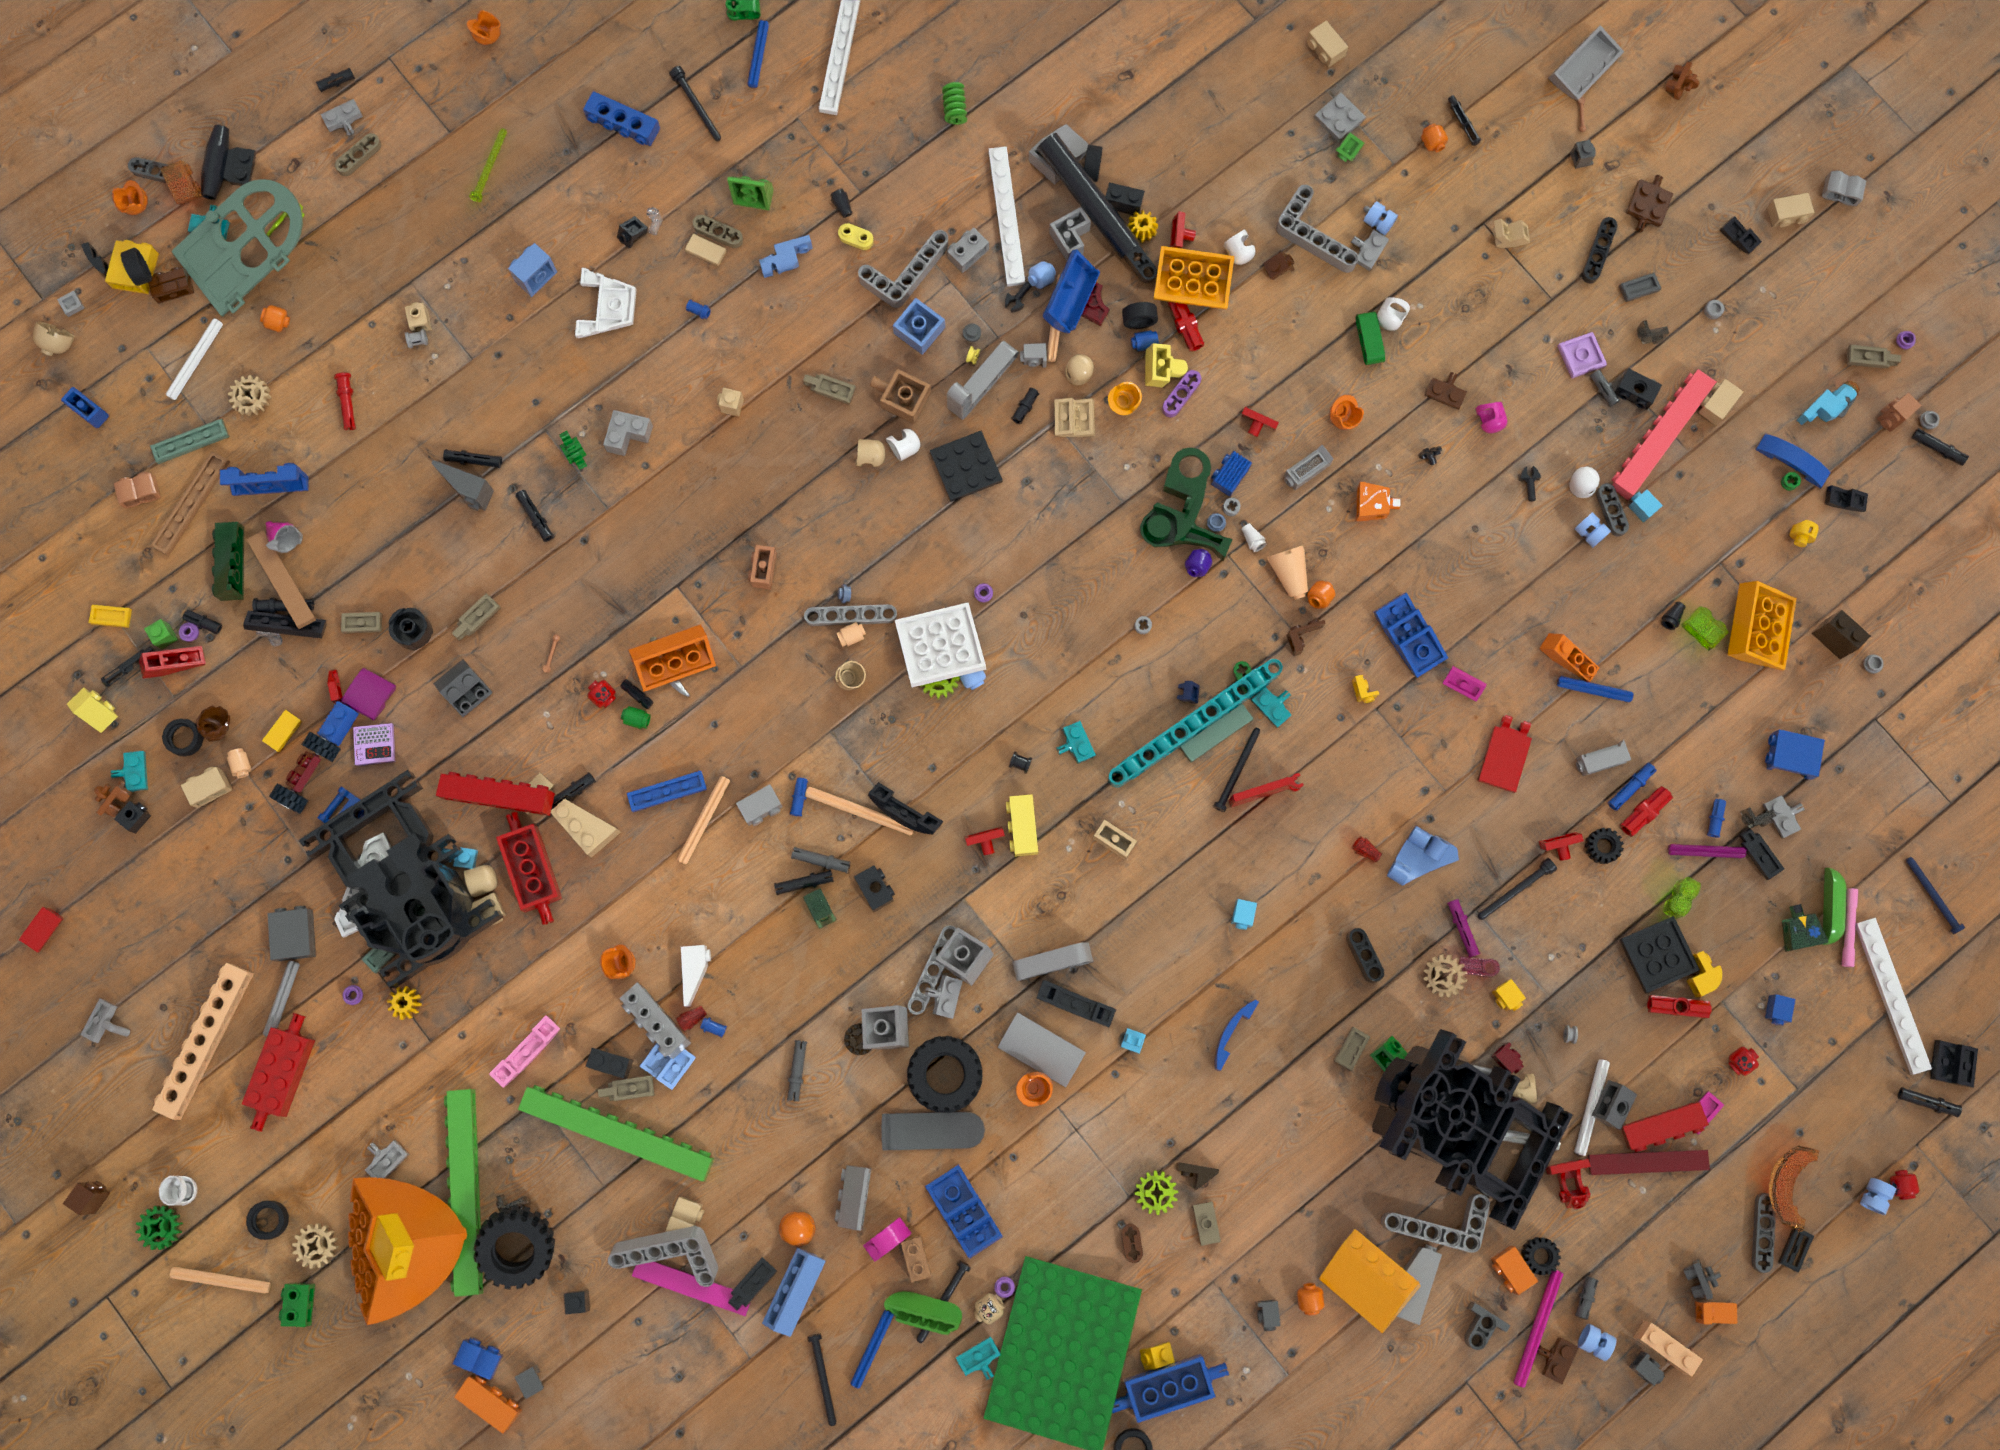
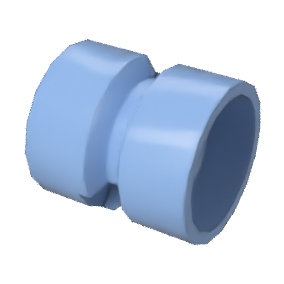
[1363,201,1398,236]
[1575,512,1611,548]
[1860,1178,1896,1215]
[1577,1324,1617,1361]

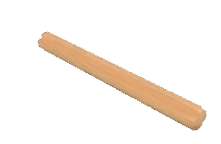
[805,787,914,835]

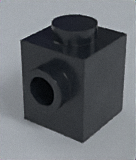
[114,801,151,834]

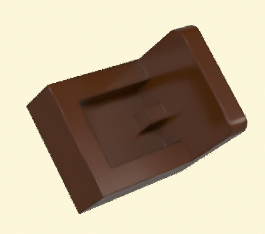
[1263,251,1295,280]

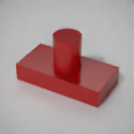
[1170,211,1196,249]
[1242,407,1279,437]
[964,826,1005,855]
[1539,832,1584,861]

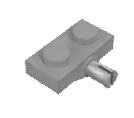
[321,99,363,135]
[1351,230,1389,271]
[1763,795,1805,839]
[925,975,962,1019]
[365,1140,409,1178]

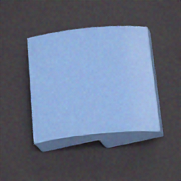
[640,1043,696,1090]

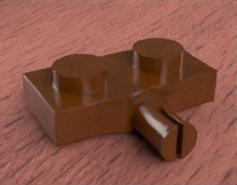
[1424,372,1467,410]
[1537,1337,1579,1385]

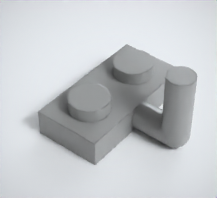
[80,998,130,1043]

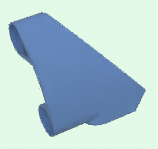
[1387,826,1459,886]

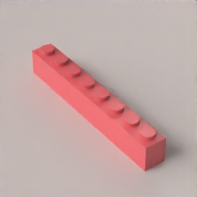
[1611,369,1716,501]

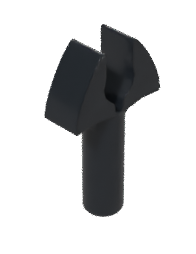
[1005,282,1032,313]
[1519,466,1541,502]

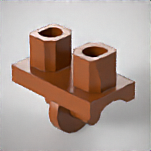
[1666,61,1699,100]
[94,780,132,817]

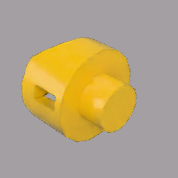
[1789,520,1819,547]

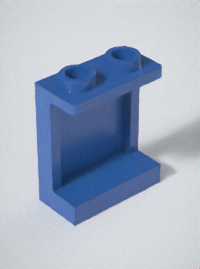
[1765,729,1825,780]

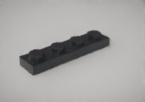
[243,611,327,639]

